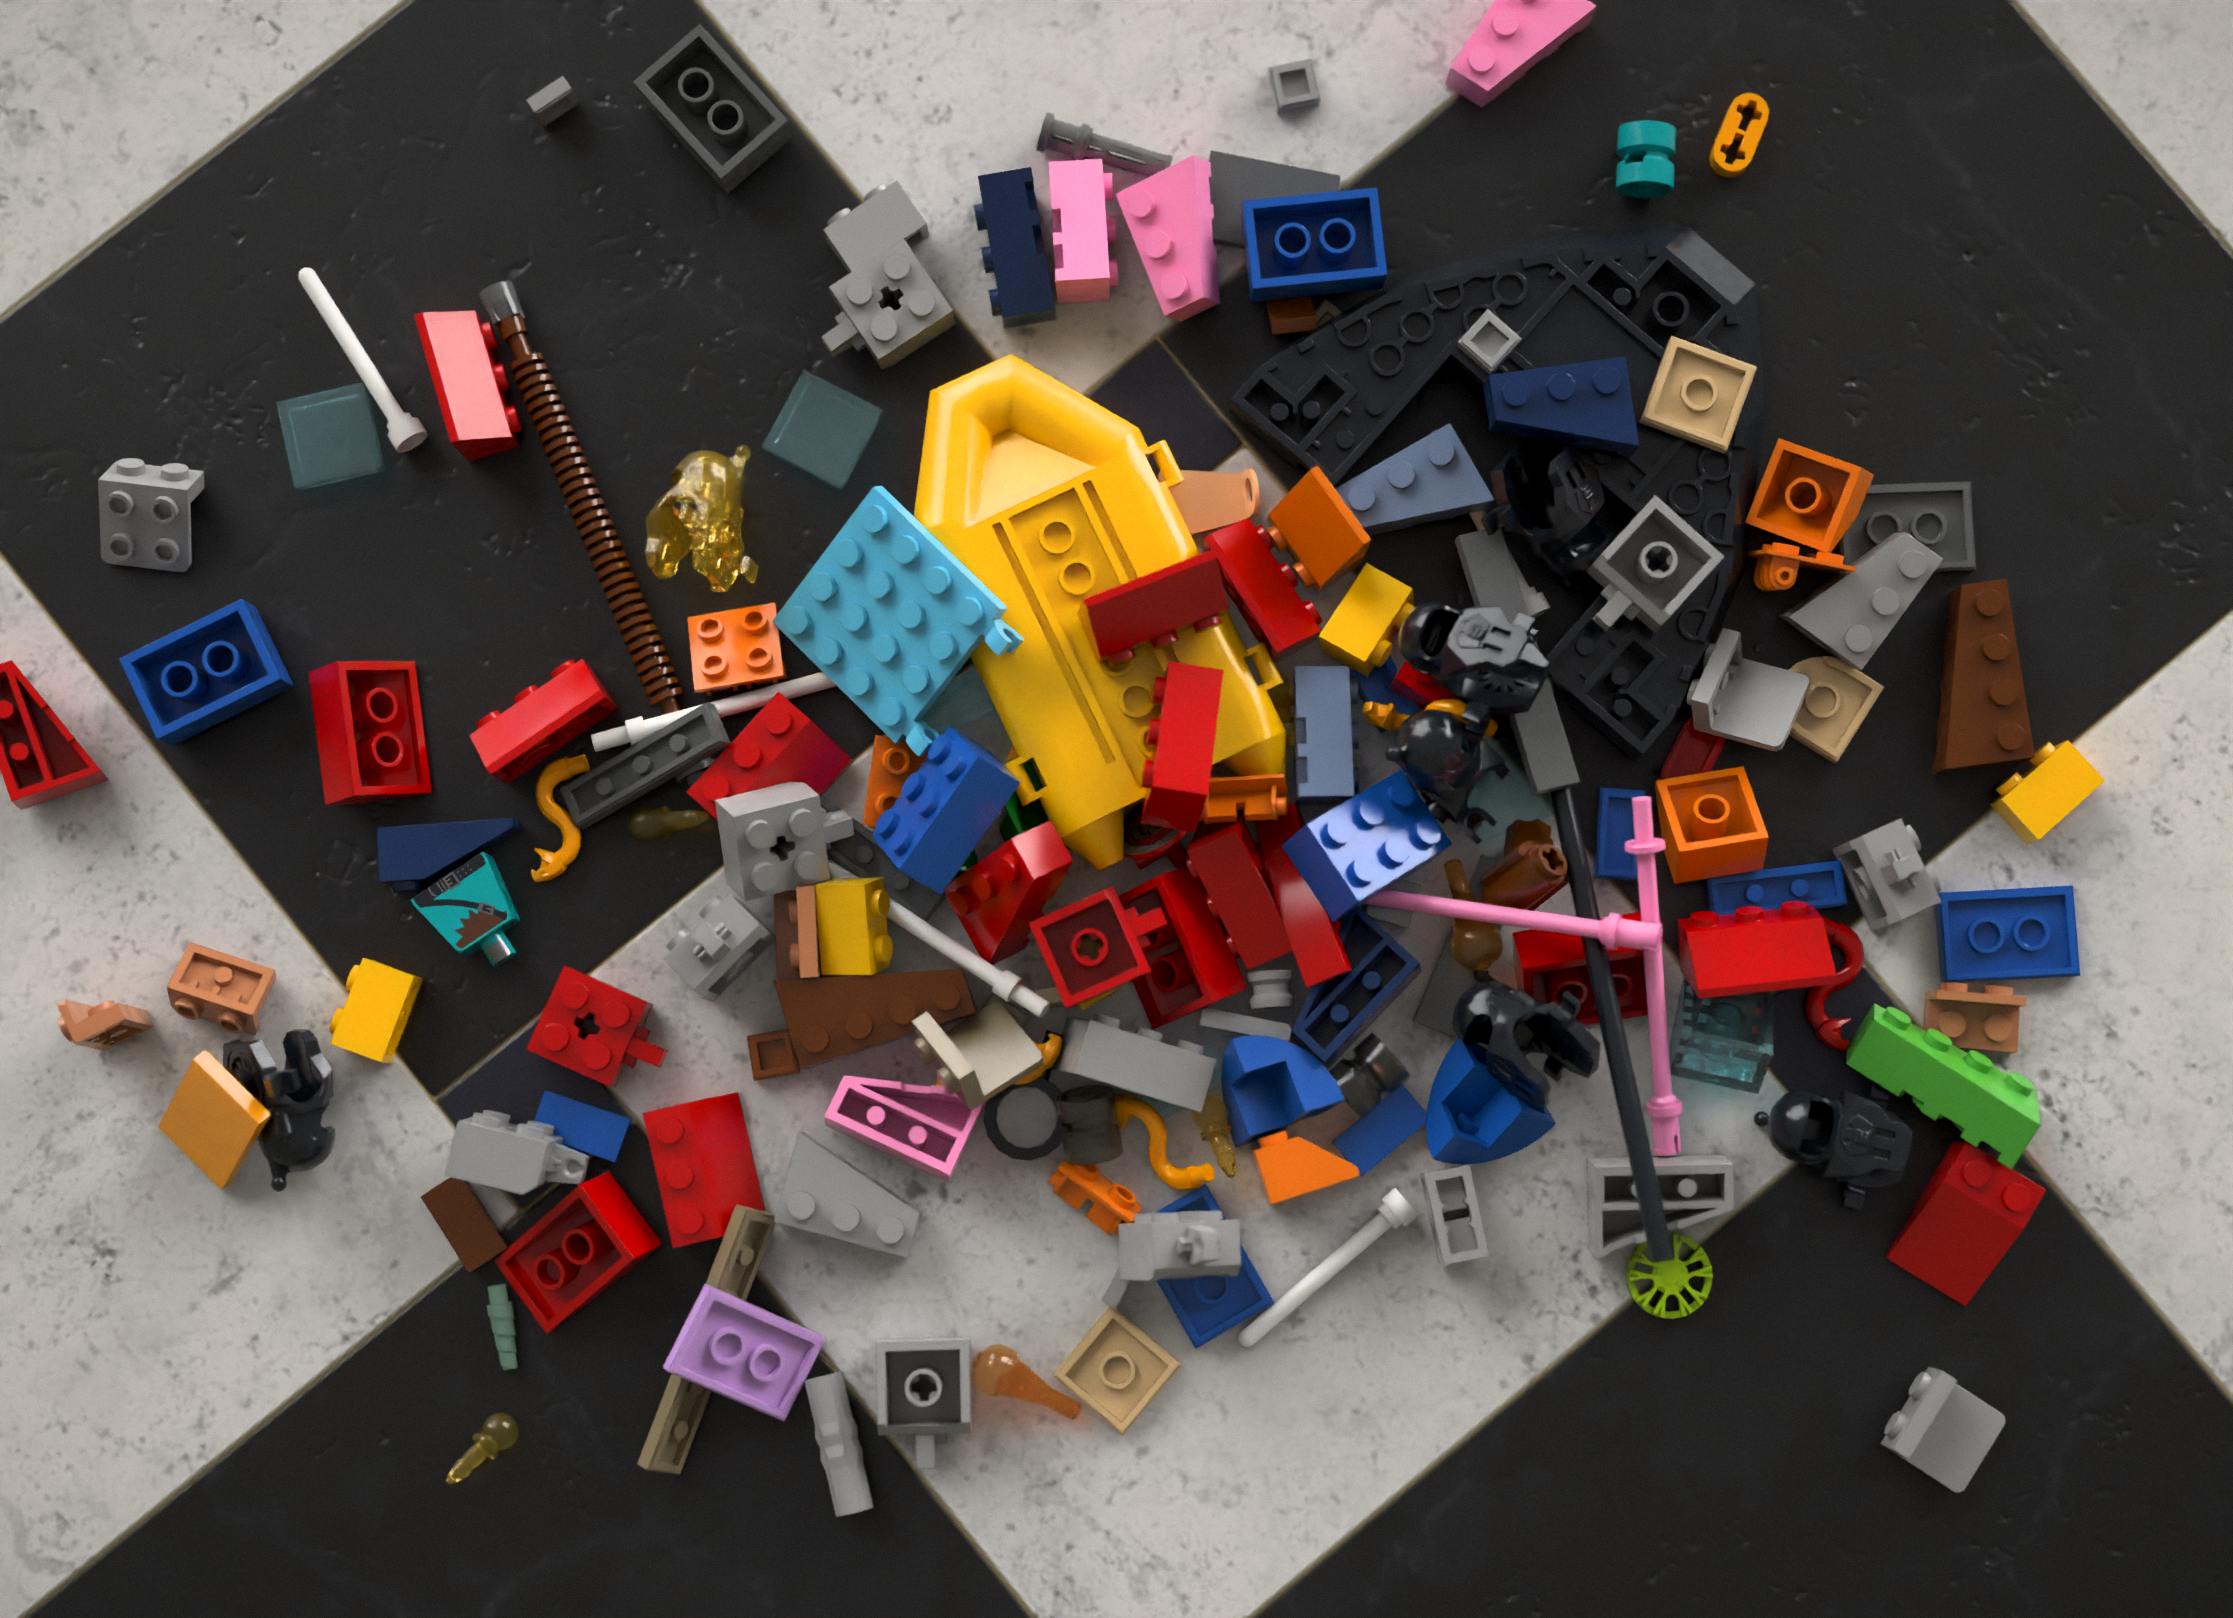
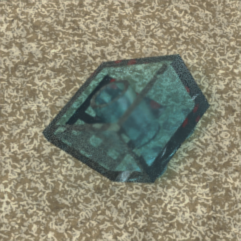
[1669,977,1773,1094]

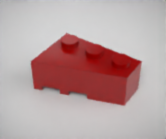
[1185,810,1293,970]
[944,820,1073,965]

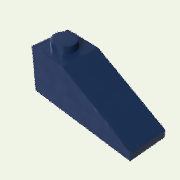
[377,818,521,892]

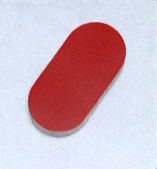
[1659,716,1726,780]

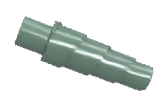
[487,1283,518,1370]

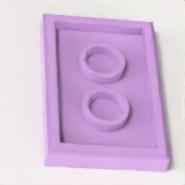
[663,1283,826,1422]

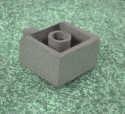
[821,238,956,370]
[1587,495,1724,633]
[715,782,854,902]
[1832,818,1941,930]
[663,894,776,1002]
[444,1110,589,1195]
[1118,1211,1241,1281]
[876,1337,973,1469]

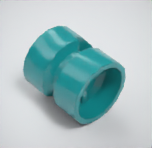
[1616,120,1676,198]

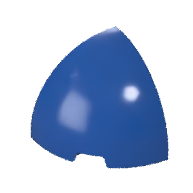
[1221,1035,1345,1148]
[1426,1038,1556,1164]

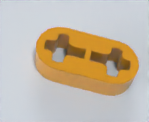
[1709,93,1769,178]

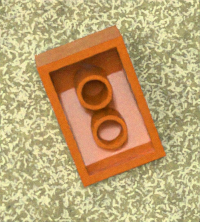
[1266,465,1371,594]

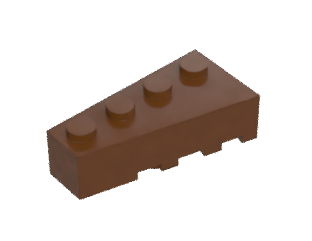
[1932,579,2035,775]
[774,968,977,1069]

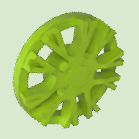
[1626,1232,1713,1319]

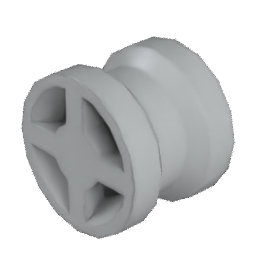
[1247,970,1294,1009]

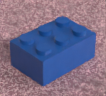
[1241,187,1387,302]
[119,599,294,746]
[872,725,1020,895]
[1282,769,1452,922]

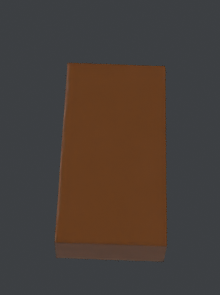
[421,1177,510,1273]

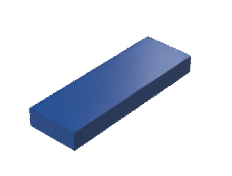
[1704,860,1847,915]

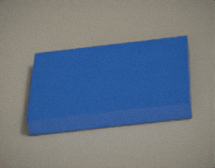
[1935,886,2080,983]
[1155,1183,1274,1349]

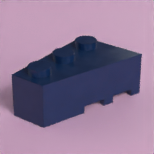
[974,167,1056,329]
[1483,356,1639,457]
[1291,906,1422,1069]

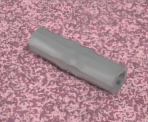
[804,1371,874,1517]

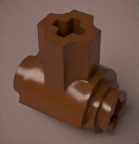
[1481,818,1568,911]

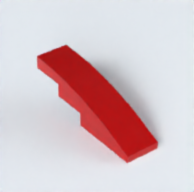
[1255,803,1352,988]

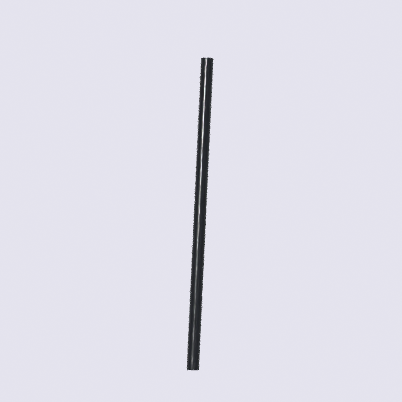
[1549,787,1675,1263]

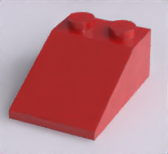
[1885,1141,2046,1307]
[494,1171,662,1334]

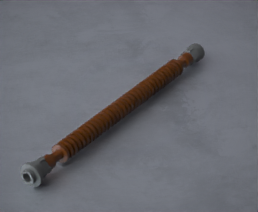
[479,281,716,788]

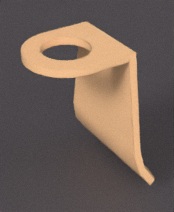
[1157,468,1260,535]

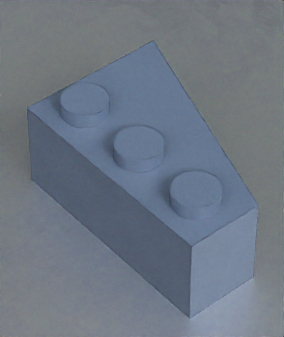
[1335,423,1496,536]
[1293,666,1359,806]

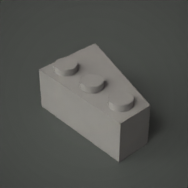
[1779,532,1943,670]
[1052,1013,1217,1112]
[774,1132,923,1258]
[1587,1155,1734,1259]

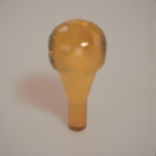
[1444,859,1503,971]
[972,1344,1082,1420]

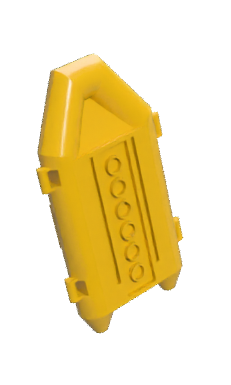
[914,354,1287,871]

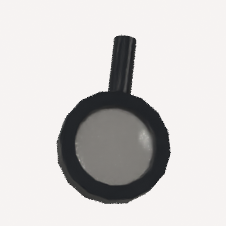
[983,1029,1070,1161]

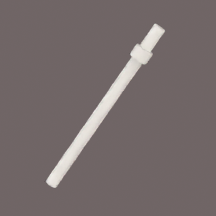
[591,672,837,752]
[828,859,1050,1018]

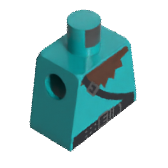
[411,852,520,967]

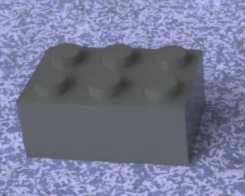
[633,24,794,194]

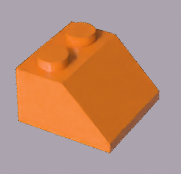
[1745,438,1874,553]
[1655,766,1769,884]
[1251,1131,1360,1204]

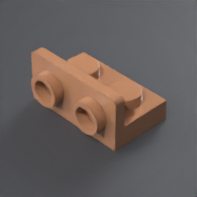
[774,886,823,980]
[167,942,276,1035]
[1923,982,2026,1053]
[57,999,154,1051]

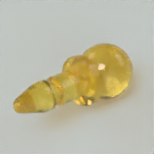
[1256,669,1295,746]
[628,806,709,842]
[1191,1096,1236,1178]
[446,1413,518,1485]

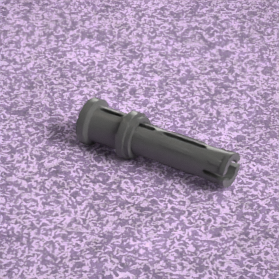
[1036,112,1173,177]

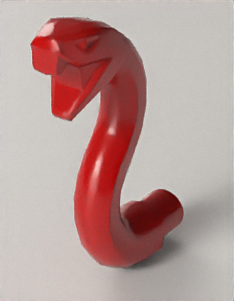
[1806,915,1864,1052]

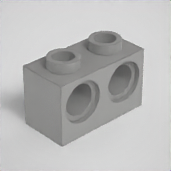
[1420,1164,1489,1265]

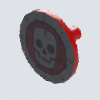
[1124,802,1187,870]

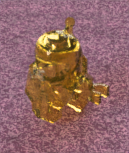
[645,445,758,592]

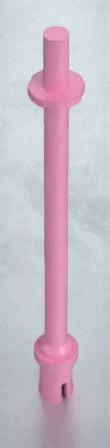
[1625,796,1683,1156]
[1363,890,1663,953]

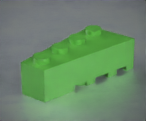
[1846,1003,2041,1170]

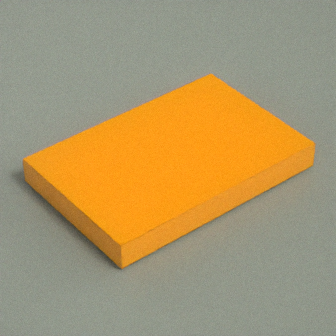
[158,1051,270,1190]

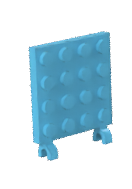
[772,486,1024,757]

